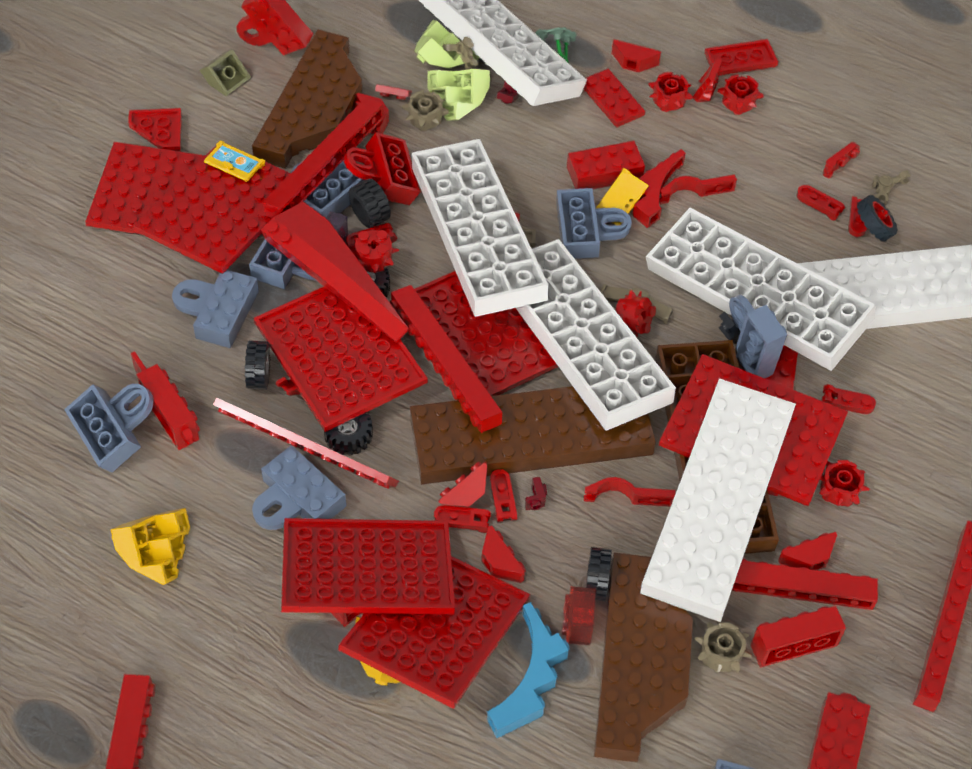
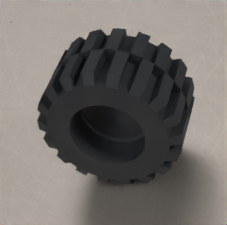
[349,178,391,228]

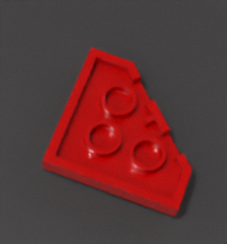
[128,108,182,151]

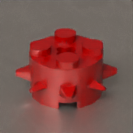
[648,72,693,112]
[717,74,764,115]
[352,230,399,273]
[615,290,656,338]
[819,460,870,507]

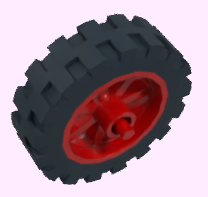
[857,195,898,242]

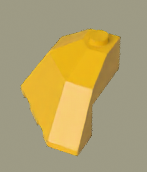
[111,508,190,585]

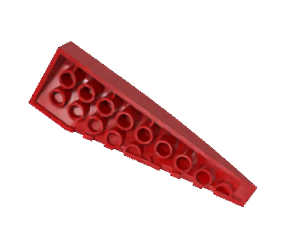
[261,201,409,343]

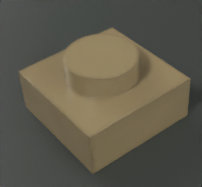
[522,229,536,248]

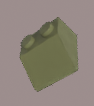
[200,49,251,96]

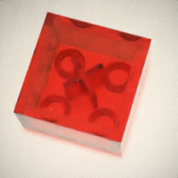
[562,586,596,646]

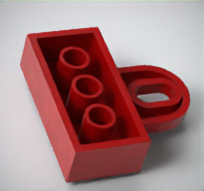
[236,0,313,55]
[344,132,420,206]

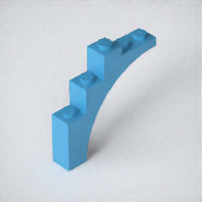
[487,602,569,738]

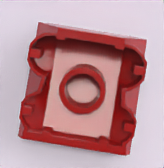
[693,58,722,102]

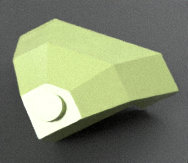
[414,20,480,68]
[427,69,490,121]

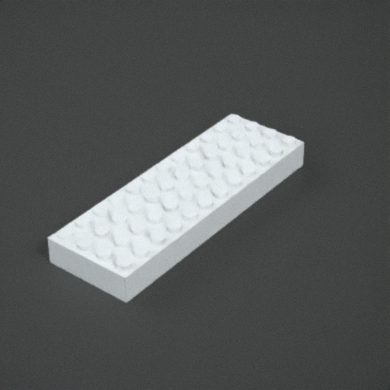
[419,0,587,106]
[412,139,548,317]
[646,208,875,371]
[516,239,676,431]
[797,245,972,329]
[640,379,796,622]

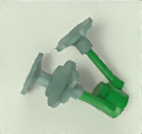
[535,27,577,63]

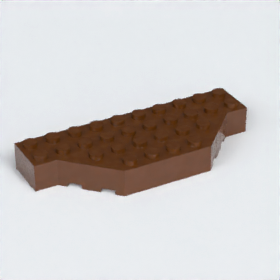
[252,29,362,169]
[594,552,693,763]

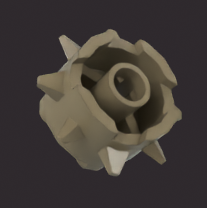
[402,90,449,132]
[695,621,752,673]

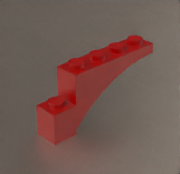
[632,149,686,228]

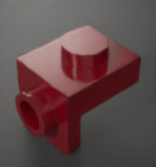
[496,81,519,104]
[525,477,547,510]

